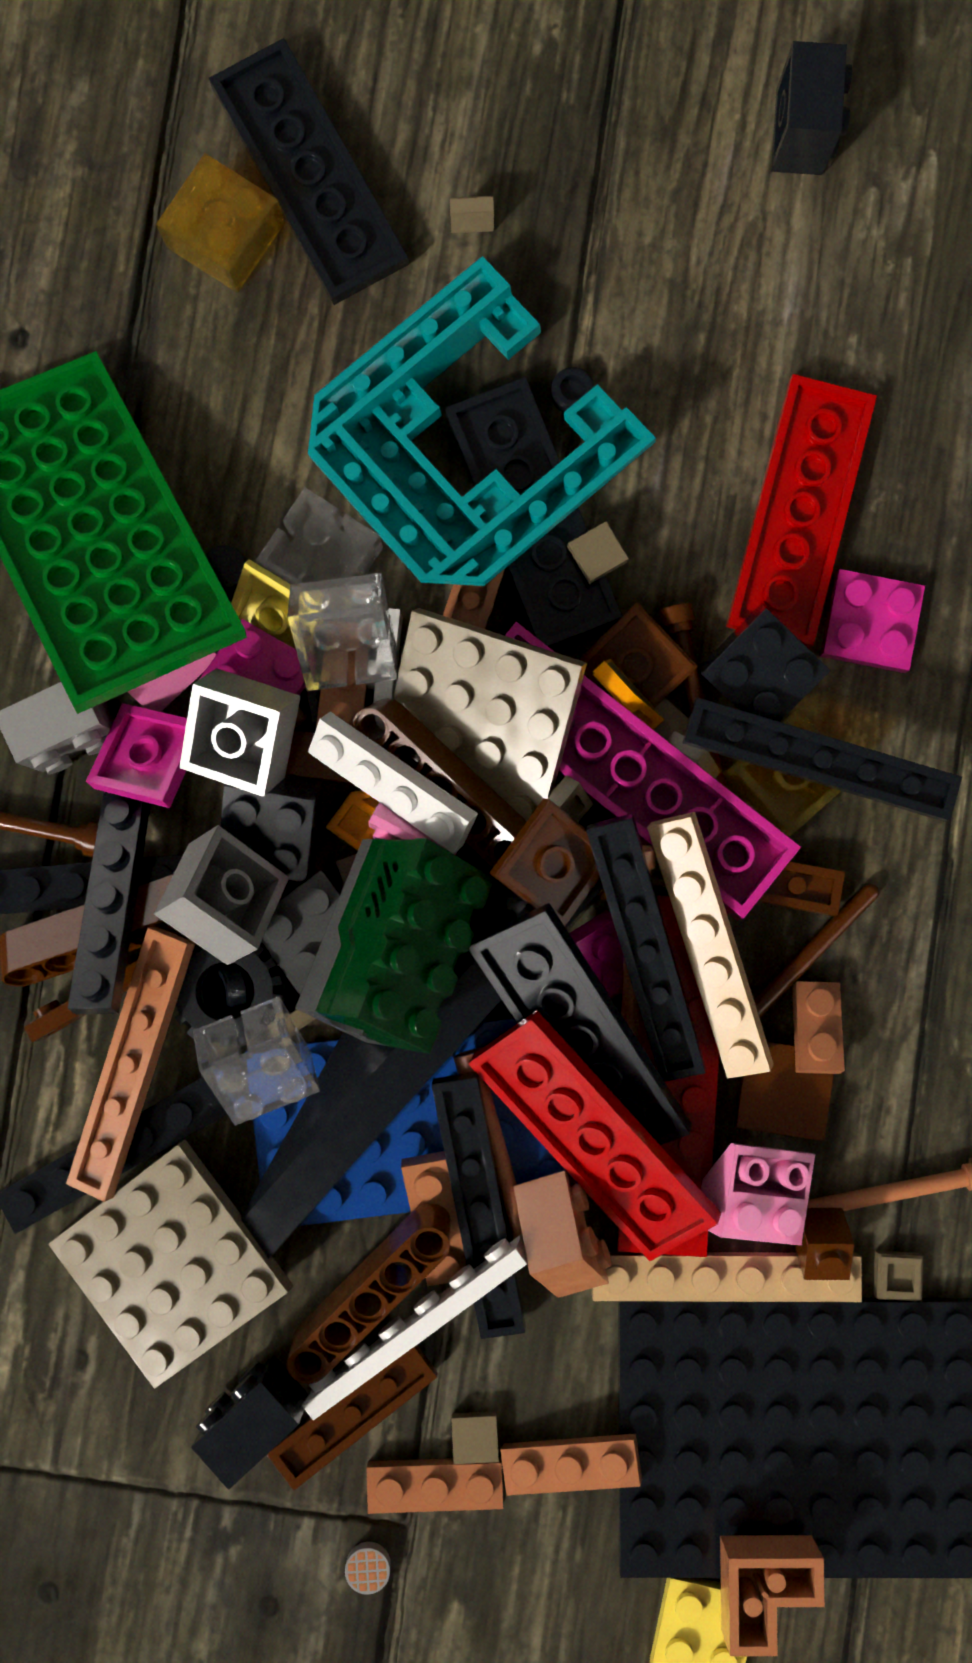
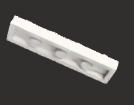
[308,712,478,854]

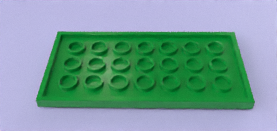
[0,351,247,714]

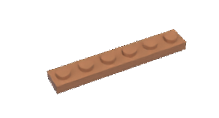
[66,927,195,1202]

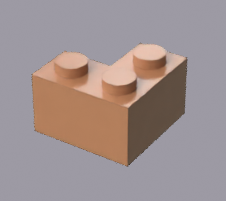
[513,1171,611,1298]
[720,1535,825,1656]

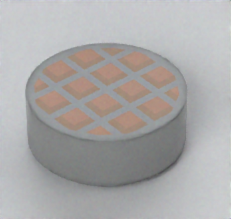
[345,1542,391,1594]

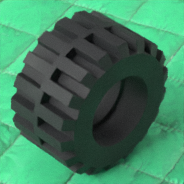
[175,942,289,1048]

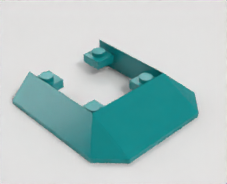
[308,256,656,586]

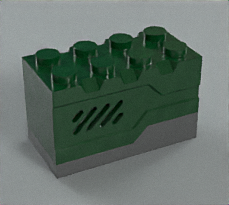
[295,838,495,1054]

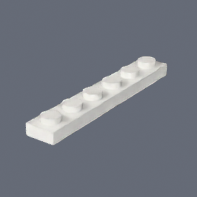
[302,1234,528,1420]

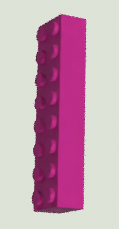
[505,622,801,921]

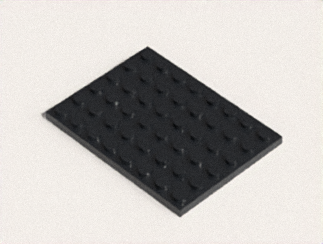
[618,1298,972,1578]

